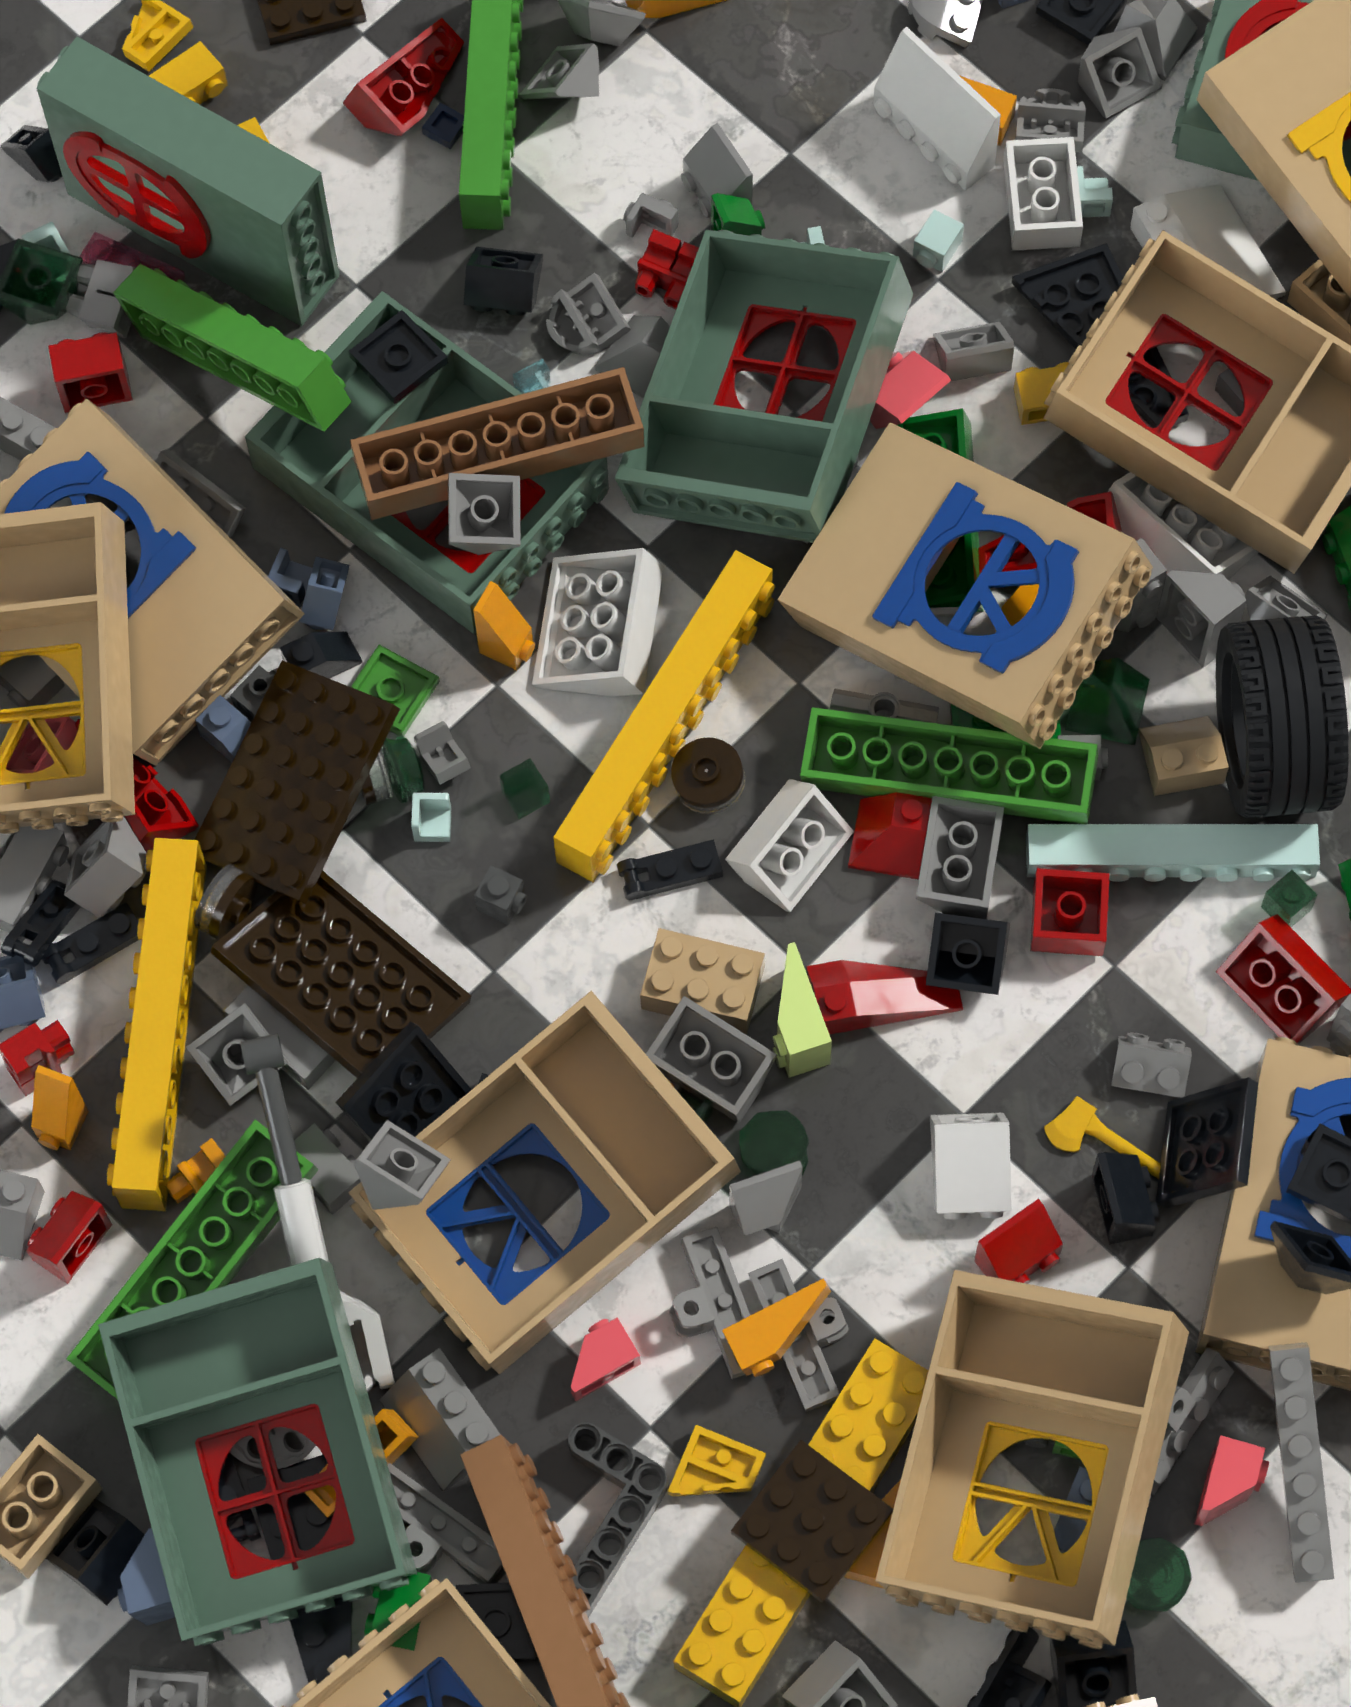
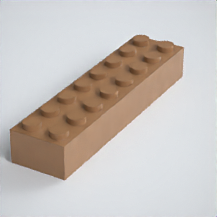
[350,367,645,520]
[460,1435,630,1707]

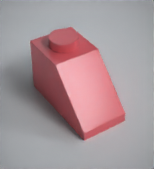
[571,1317,641,1401]

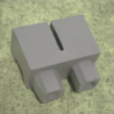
[66,259,136,338]

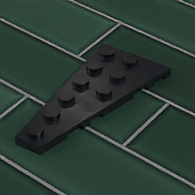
[1011,243,1189,428]
[247,1455,353,1684]

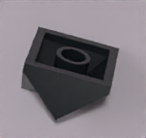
[1270,1221,1351,1294]

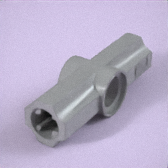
[830,689,939,723]

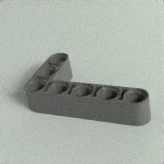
[568,1422,667,1618]

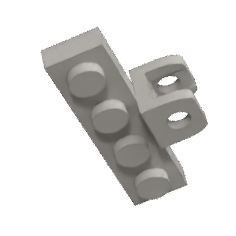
[669,1227,750,1379]
[748,1259,849,1412]
[1151,1348,1234,1495]
[388,1463,503,1583]

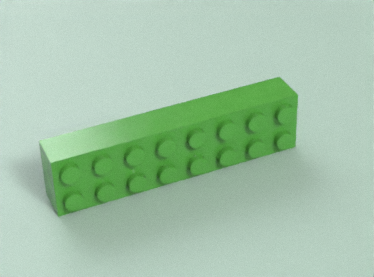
[459,0,524,230]
[113,264,351,432]
[800,707,1099,824]
[66,1119,318,1400]

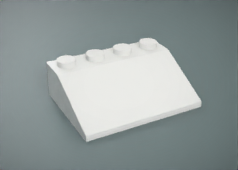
[873,27,1001,191]
[1130,185,1286,299]
[1108,472,1259,580]
[532,548,664,697]

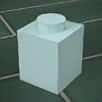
[913,210,964,272]

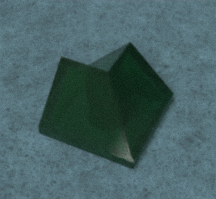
[0,238,83,325]
[1065,658,1150,745]

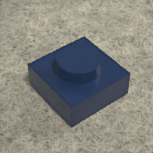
[422,102,464,150]

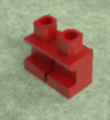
[635,229,699,310]
[0,1020,75,1097]

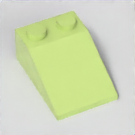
[773,942,832,1078]

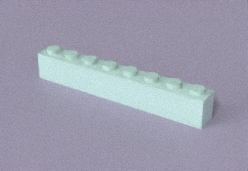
[1026,824,1320,882]

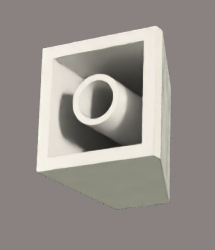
[930,1113,1012,1219]

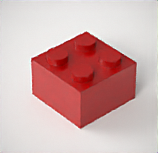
[48,332,133,414]
[1030,868,1110,956]

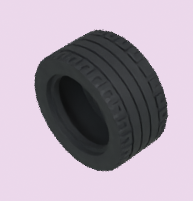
[1215,615,1349,818]

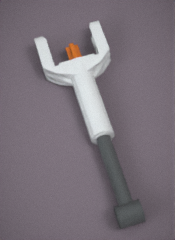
[240,1033,395,1389]

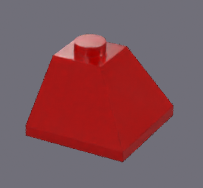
[848,792,932,880]

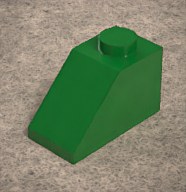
[711,193,765,236]

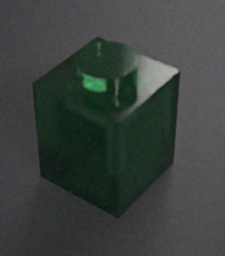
[1261,870,1317,927]

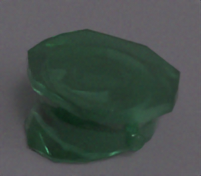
[381,735,425,803]
[739,1110,809,1176]
[1126,1537,1192,1612]

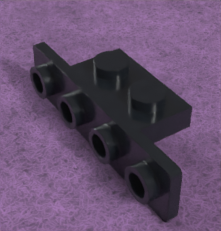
[967,1627,1052,1707]

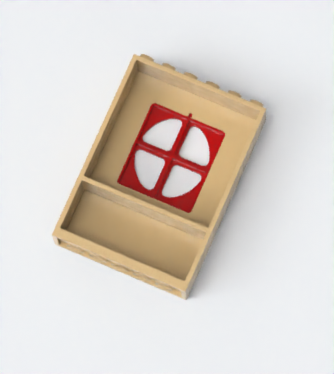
[1044,230,1351,574]

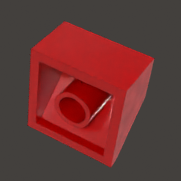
[26,1191,112,1284]
[974,1198,1063,1284]

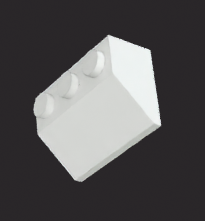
[725,779,854,912]

